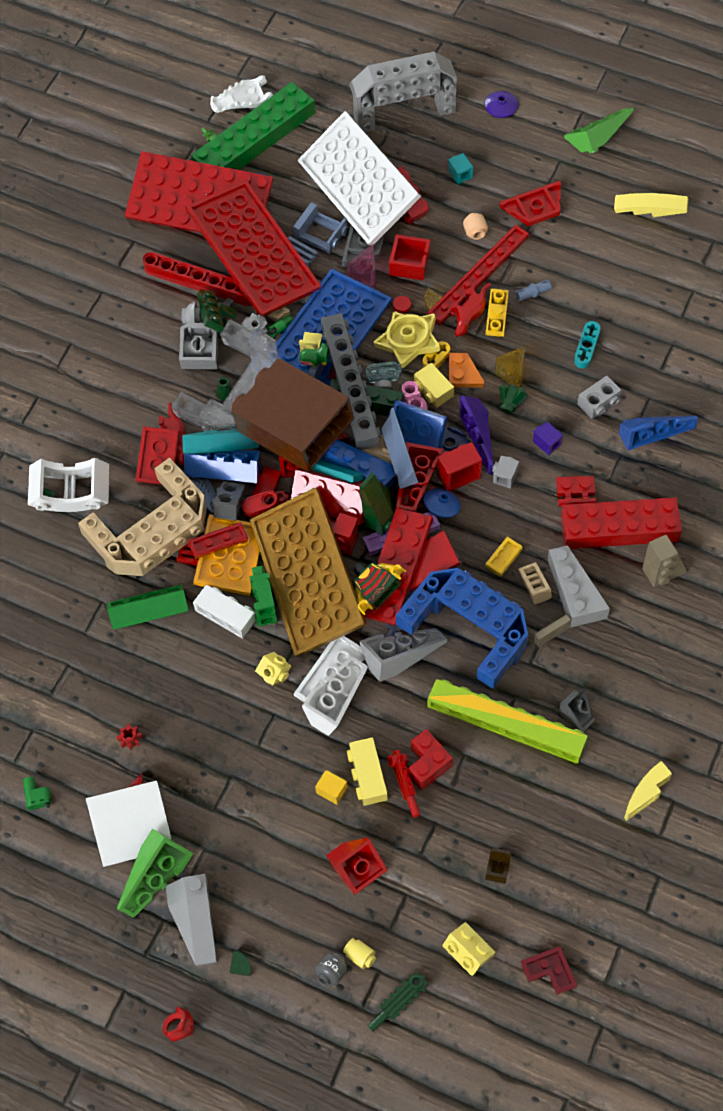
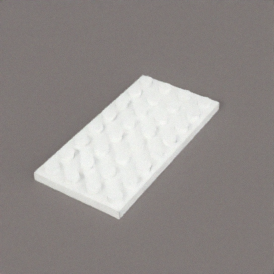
[298,111,421,247]

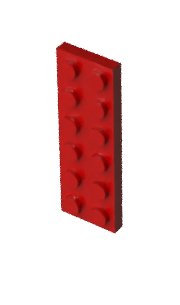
[363,508,433,627]

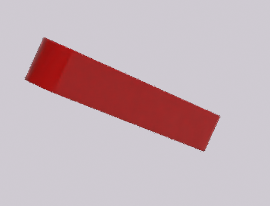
[142,252,252,306]

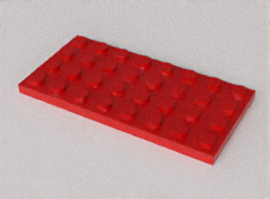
[124,151,274,233]
[186,180,321,317]

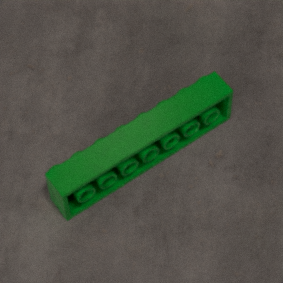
[191,82,316,170]

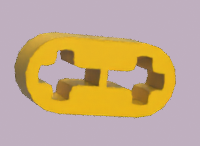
[423,341,450,369]

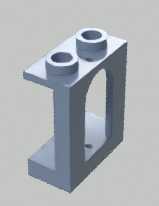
[293,202,348,254]

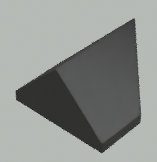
[559,688,595,732]

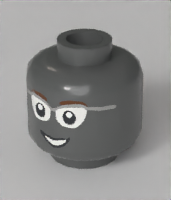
[315,953,347,986]

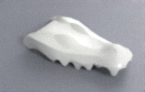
[210,75,273,113]

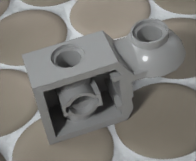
[179,301,219,369]

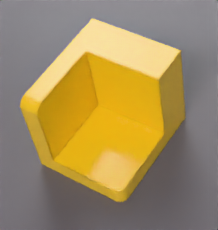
[315,770,348,805]

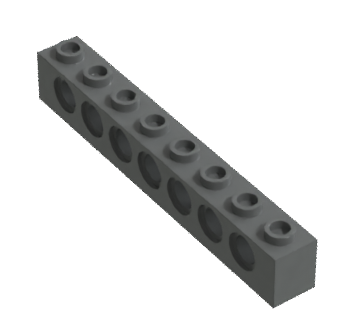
[321,313,381,450]

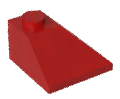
[326,837,388,895]

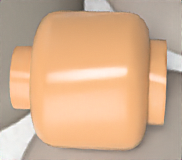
[463,213,488,240]

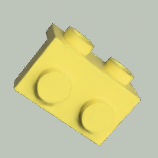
[443,922,496,976]

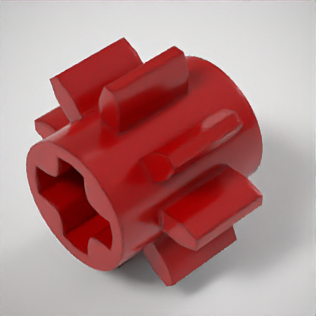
[116,724,143,751]

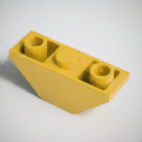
[486,289,509,337]

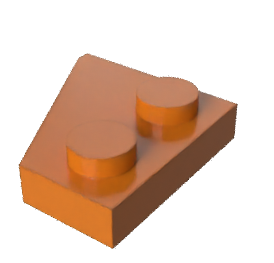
[449,353,484,388]

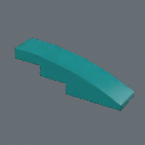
[183,429,259,454]

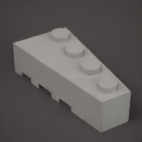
[547,545,610,628]

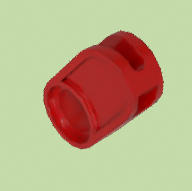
[242,490,280,517]

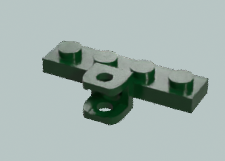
[197,289,237,333]

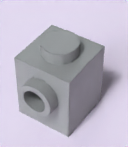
[492,455,519,489]

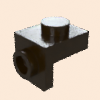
[485,848,512,884]

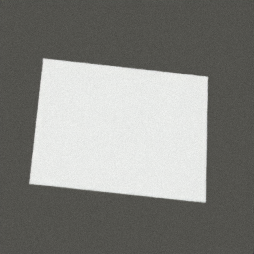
[86,781,171,867]

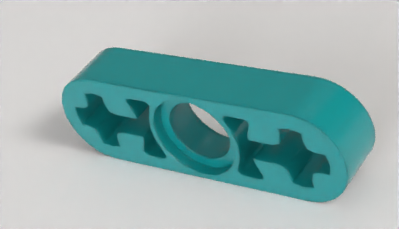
[574,321,600,369]

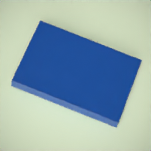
[394,400,447,448]

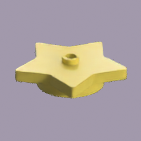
[374,312,441,368]

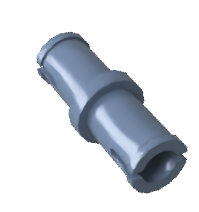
[515,279,552,302]

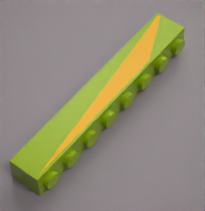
[427,679,588,764]

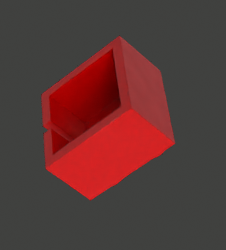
[389,234,431,281]
[437,442,482,491]

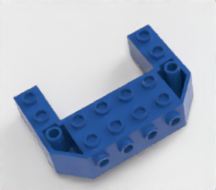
[396,568,528,689]

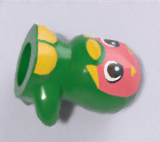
[299,343,329,367]

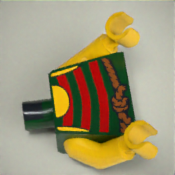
[353,563,406,615]

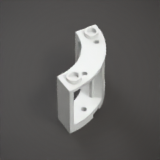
[28,458,109,512]

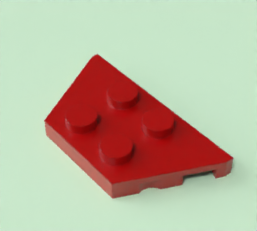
[499,181,561,226]

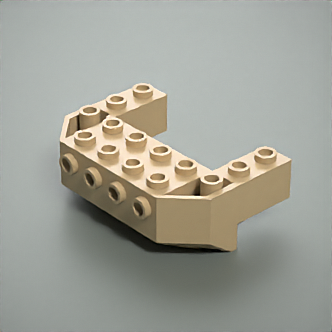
[78,458,207,576]

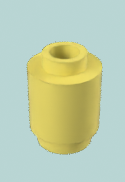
[343,938,376,969]

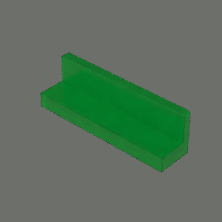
[107,584,188,630]

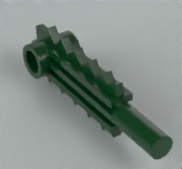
[367,971,429,1032]

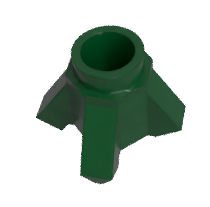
[499,384,528,413]

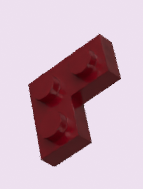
[520,946,577,995]

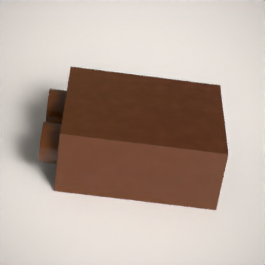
[231,358,354,473]

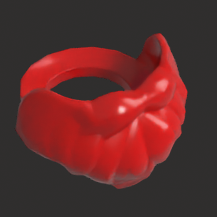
[162,1007,194,1042]

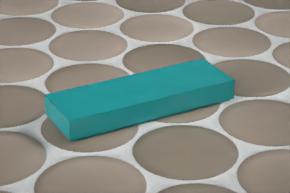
[311,460,363,483]

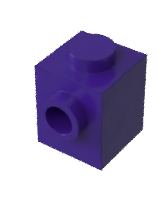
[533,422,563,455]

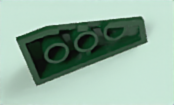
[360,472,393,536]

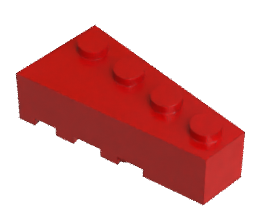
[394,442,443,514]

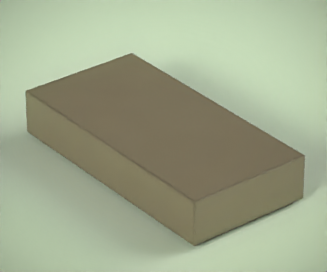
[534,615,571,648]

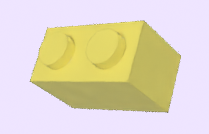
[414,363,454,408]

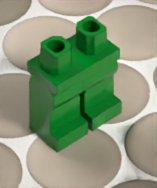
[249,566,277,627]

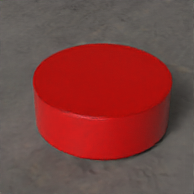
[393,296,411,314]

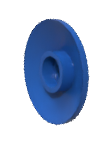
[423,488,460,518]

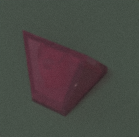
[347,244,376,288]

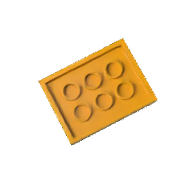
[193,514,260,596]

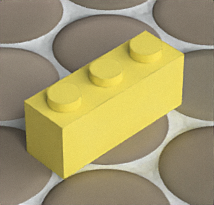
[346,737,388,806]

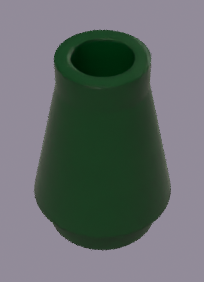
[216,377,234,401]

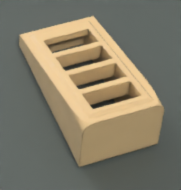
[518,562,552,604]

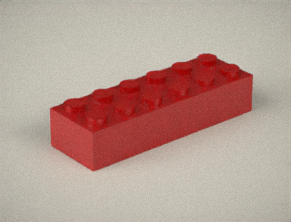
[561,497,682,549]

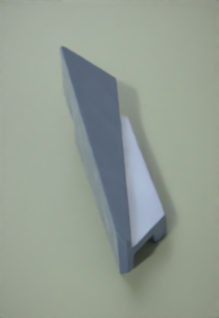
[381,408,418,489]

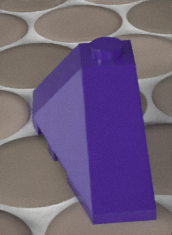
[459,395,493,475]

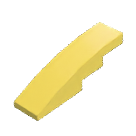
[614,193,688,217]

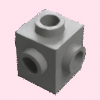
[240,313,269,345]

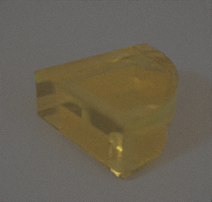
[425,288,442,310]

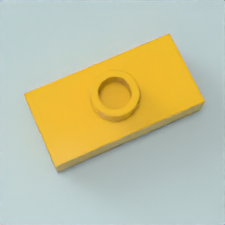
[485,537,523,577]

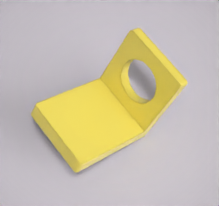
[299,332,322,352]

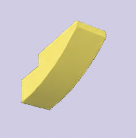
[624,761,672,821]

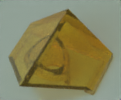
[495,347,526,387]

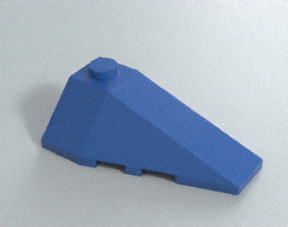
[619,416,698,451]

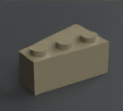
[642,535,687,587]

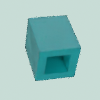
[448,153,473,184]

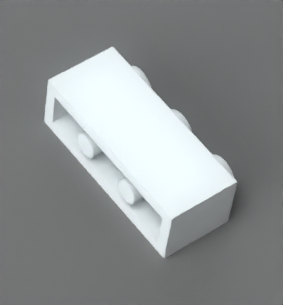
[193,585,256,639]

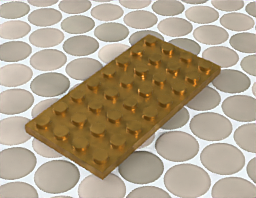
[250,487,366,657]

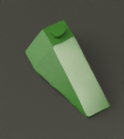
[564,107,634,154]
[117,828,193,918]

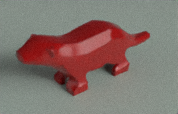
[450,283,491,337]
[159,402,186,466]

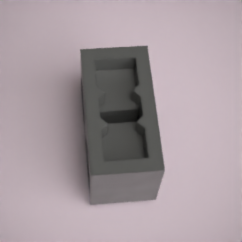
[211,481,245,521]

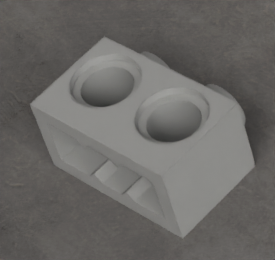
[577,376,621,419]

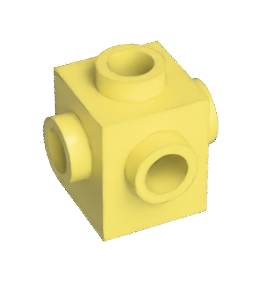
[255,652,291,685]

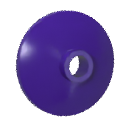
[485,91,518,118]

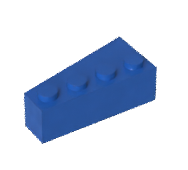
[320,440,398,490]
[184,450,261,483]

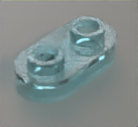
[365,362,402,383]

